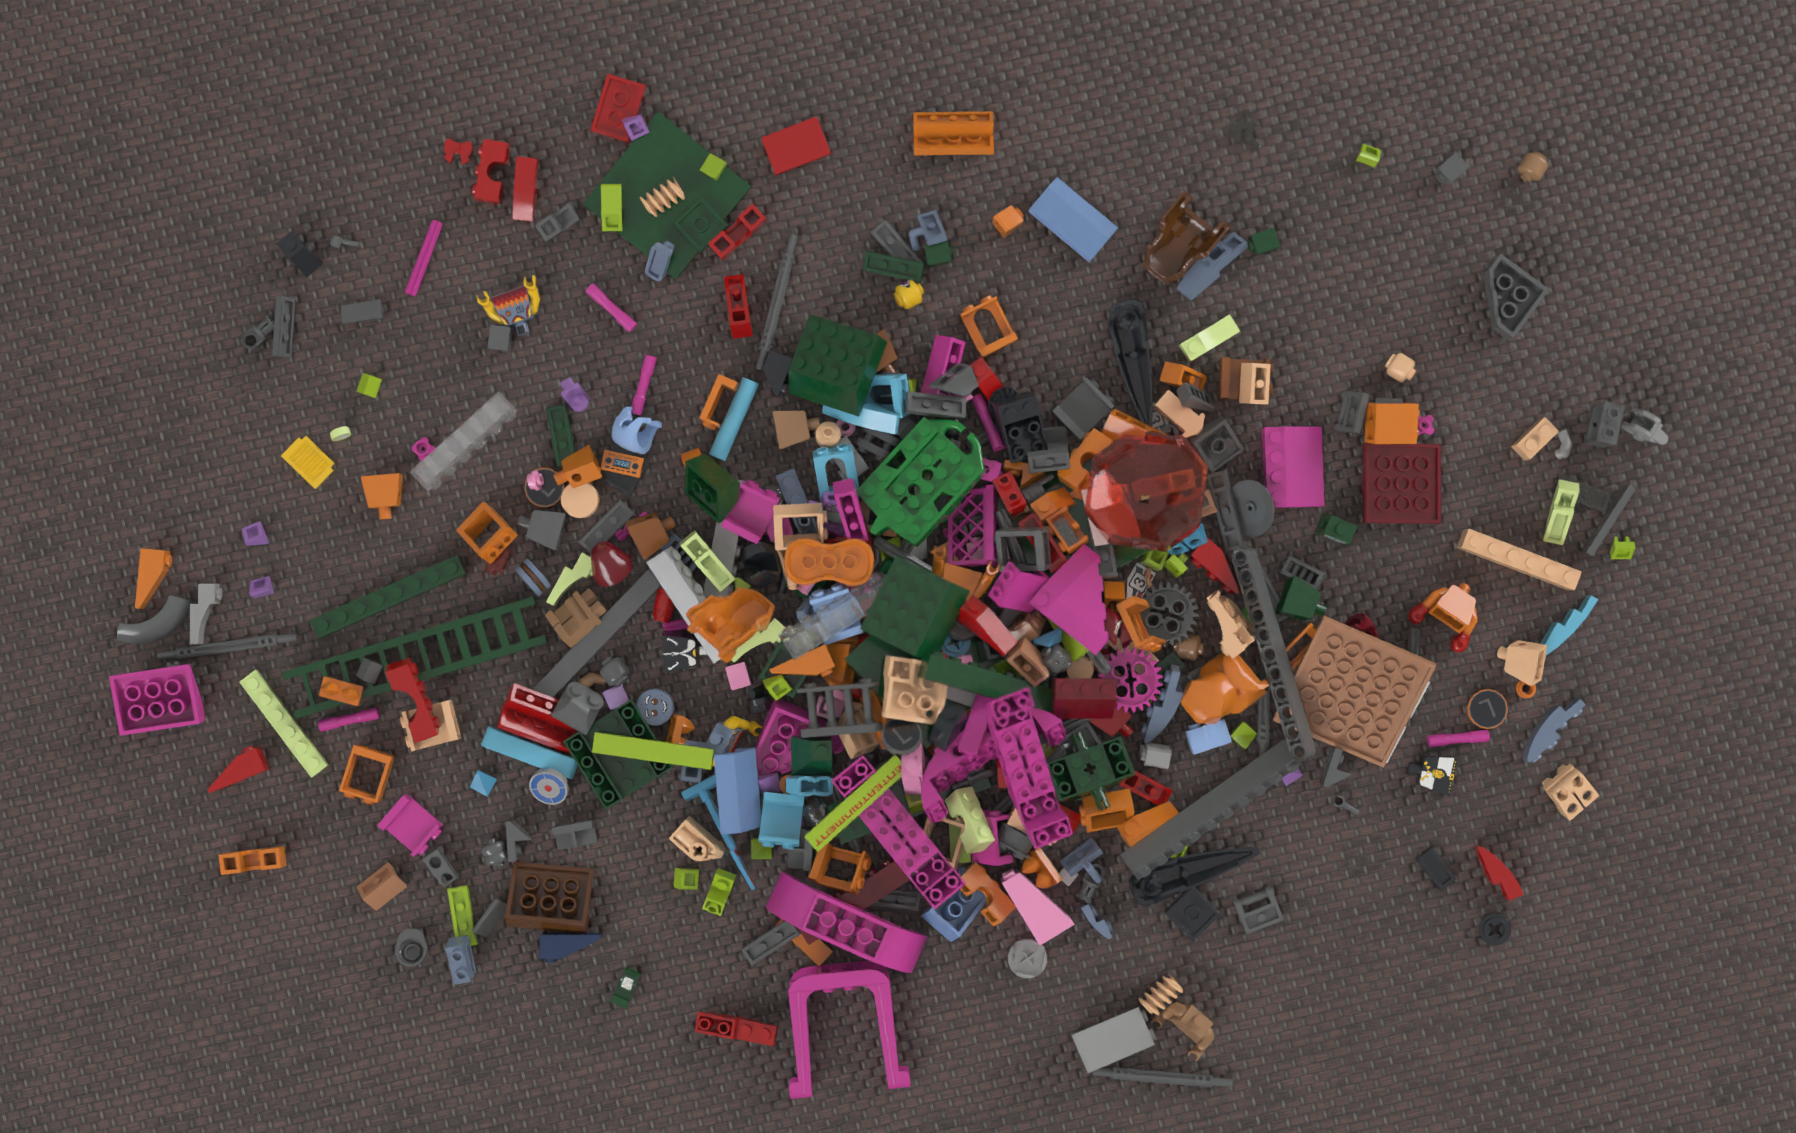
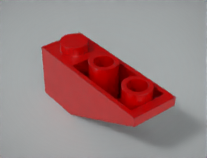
[1189,538,1239,595]

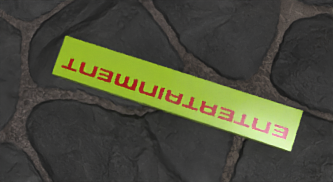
[804,755,901,852]

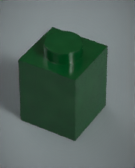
[1247,228,1280,257]
[924,241,954,267]

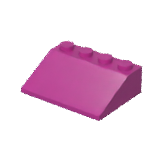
[1261,427,1325,508]
[109,664,205,736]

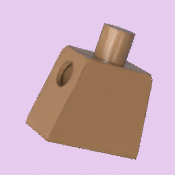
[773,411,820,450]

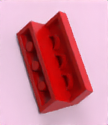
[497,683,579,754]

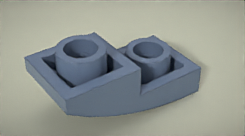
[1080,902,1113,939]

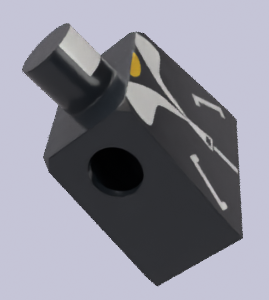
[662,630,708,673]

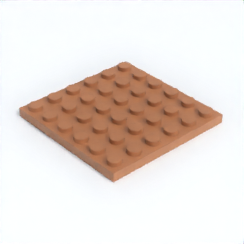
[1273,616,1436,768]

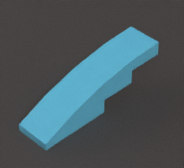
[822,402,900,434]
[1540,595,1598,655]

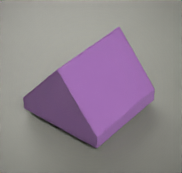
[249,576,274,599]

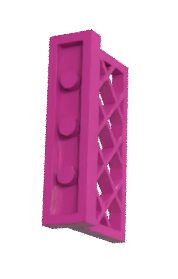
[948,485,998,567]

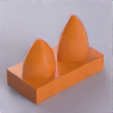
[319,676,364,706]
[665,713,695,745]
[1022,848,1062,888]

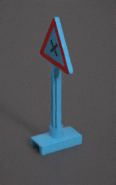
[681,774,755,890]

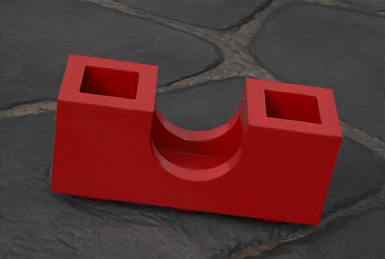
[472,139,510,205]
[708,203,767,261]

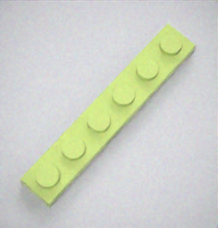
[240,670,329,778]

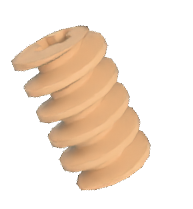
[639,177,685,217]
[1138,973,1183,1015]

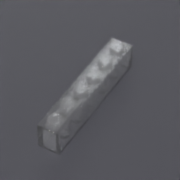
[410,391,518,491]
[778,572,886,660]

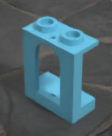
[864,374,909,418]
[812,444,859,500]

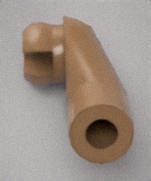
[578,673,606,688]

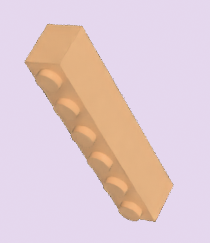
[1457,529,1582,591]

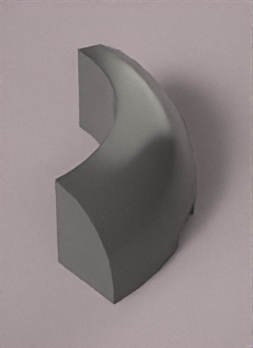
[117,595,195,644]

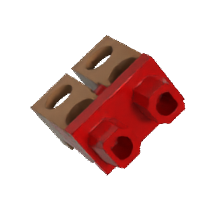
[992,471,1031,521]

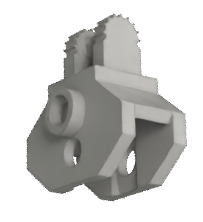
[1622,408,1669,445]

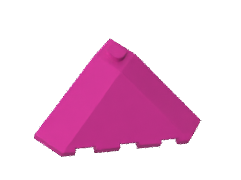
[1029,544,1109,655]
[755,699,844,776]

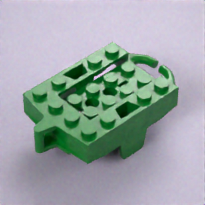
[856,417,985,547]

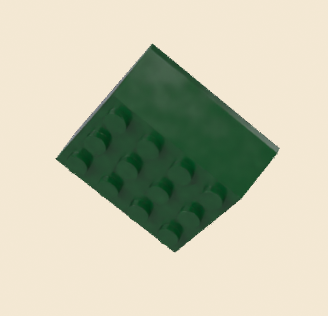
[788,314,887,417]
[860,555,970,659]

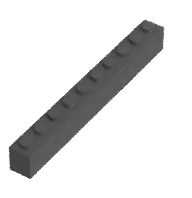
[1121,739,1301,880]

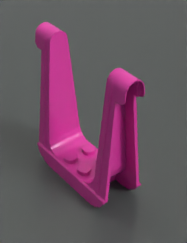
[788,960,911,1099]

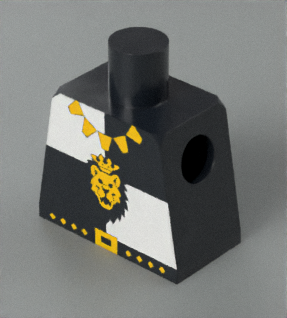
[1407,756,1458,796]

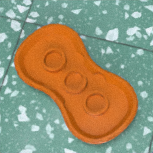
[784,538,874,586]

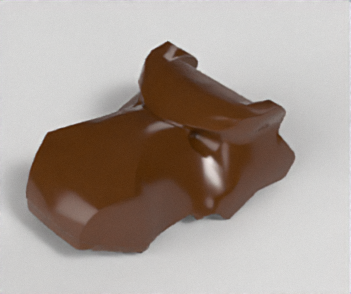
[1144,190,1230,284]

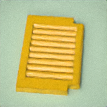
[281,436,335,489]

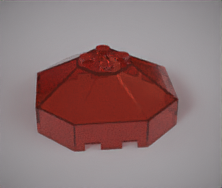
[1084,431,1208,552]

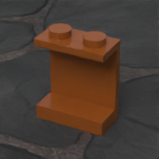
[1219,357,1274,400]

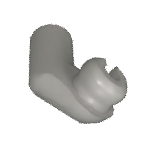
[1555,429,1572,459]

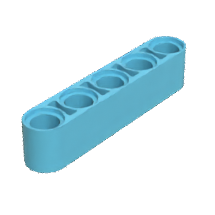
[481,726,578,779]

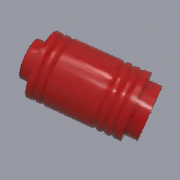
[652,587,675,623]

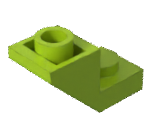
[601,184,623,231]
[702,868,736,916]

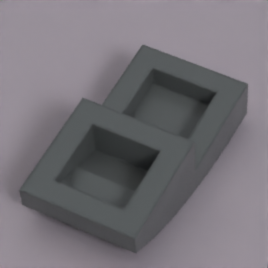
[535,203,582,242]

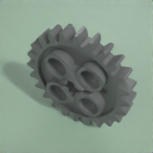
[1139,582,1200,648]

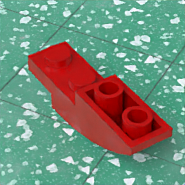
[694,1012,778,1046]

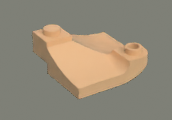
[1207,589,1255,659]
[882,656,948,724]

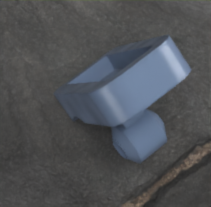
[645,241,674,281]

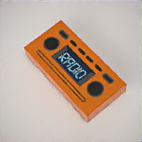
[600,450,644,478]

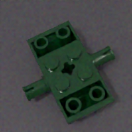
[1047,731,1135,811]

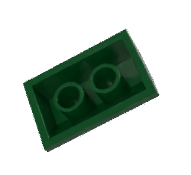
[685,454,740,523]

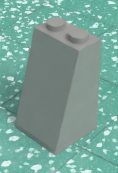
[1072,1007,1157,1073]

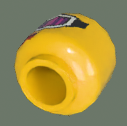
[893,280,924,309]

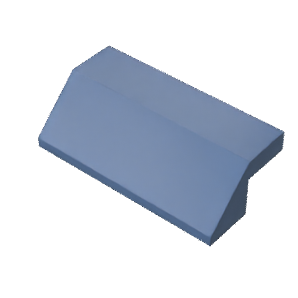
[1028,177,1118,262]
[714,747,761,834]

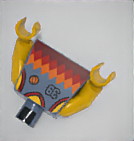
[476,275,540,336]
[704,716,763,767]

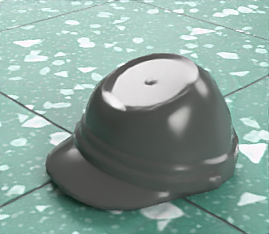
[394,928,428,967]

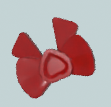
[444,138,473,165]

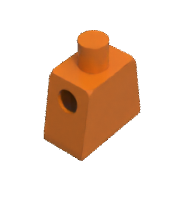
[553,445,602,488]
[361,473,403,520]

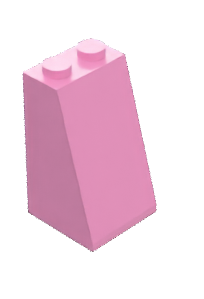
[1000,868,1074,945]

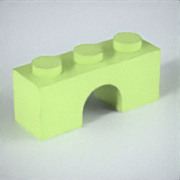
[945,787,995,854]

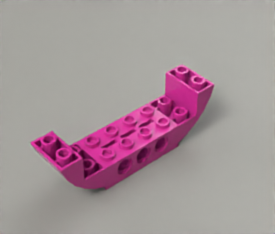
[987,687,1073,849]
[921,708,1067,824]
[831,756,966,909]
[765,871,928,973]

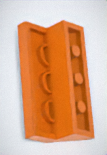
[913,112,994,155]

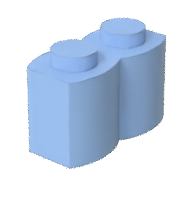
[1185,719,1232,754]

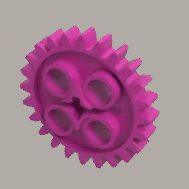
[1097,647,1163,713]

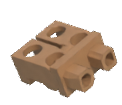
[545,588,607,648]

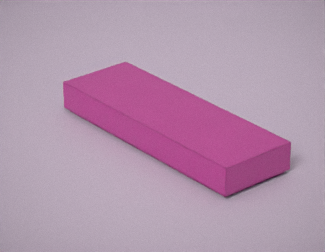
[958,695,996,756]

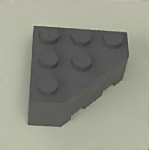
[1484,254,1549,340]

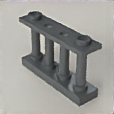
[797,678,883,738]

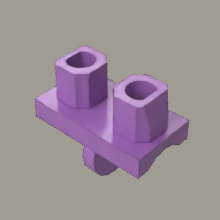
[560,377,590,412]

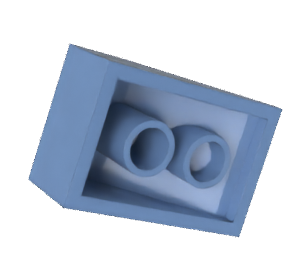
[921,867,986,942]

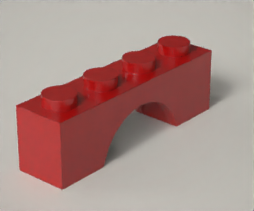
[385,658,441,743]

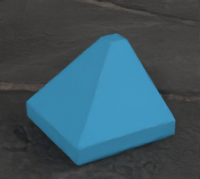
[1033,628,1062,647]
[470,770,497,797]

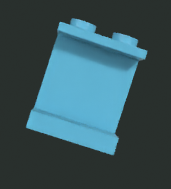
[758,792,804,850]

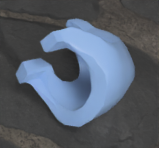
[611,407,662,454]

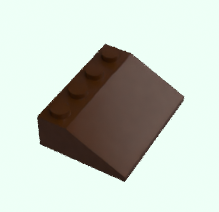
[505,862,594,934]

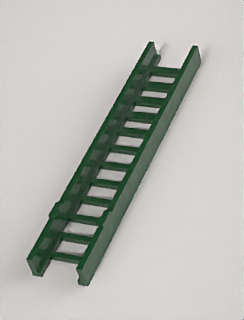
[282,597,549,719]

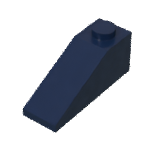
[540,932,603,963]

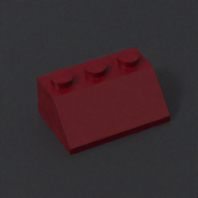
[1052,678,1116,719]

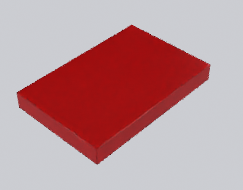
[590,73,646,143]
[761,116,831,176]

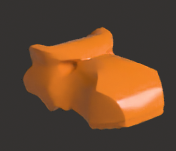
[686,587,775,663]
[1181,652,1270,724]

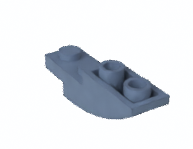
[1177,232,1248,301]
[775,468,817,534]
[1140,664,1183,743]
[1522,698,1586,763]

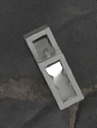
[190,584,222,644]

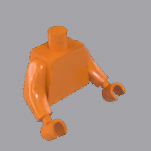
[932,546,1000,605]

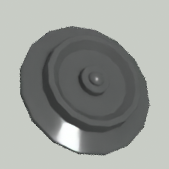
[1232,479,1275,537]

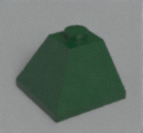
[791,735,832,776]

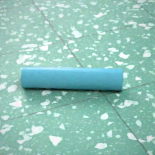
[709,377,759,461]

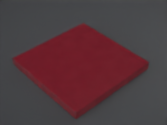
[1363,443,1441,524]

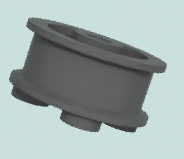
[997,820,1033,860]

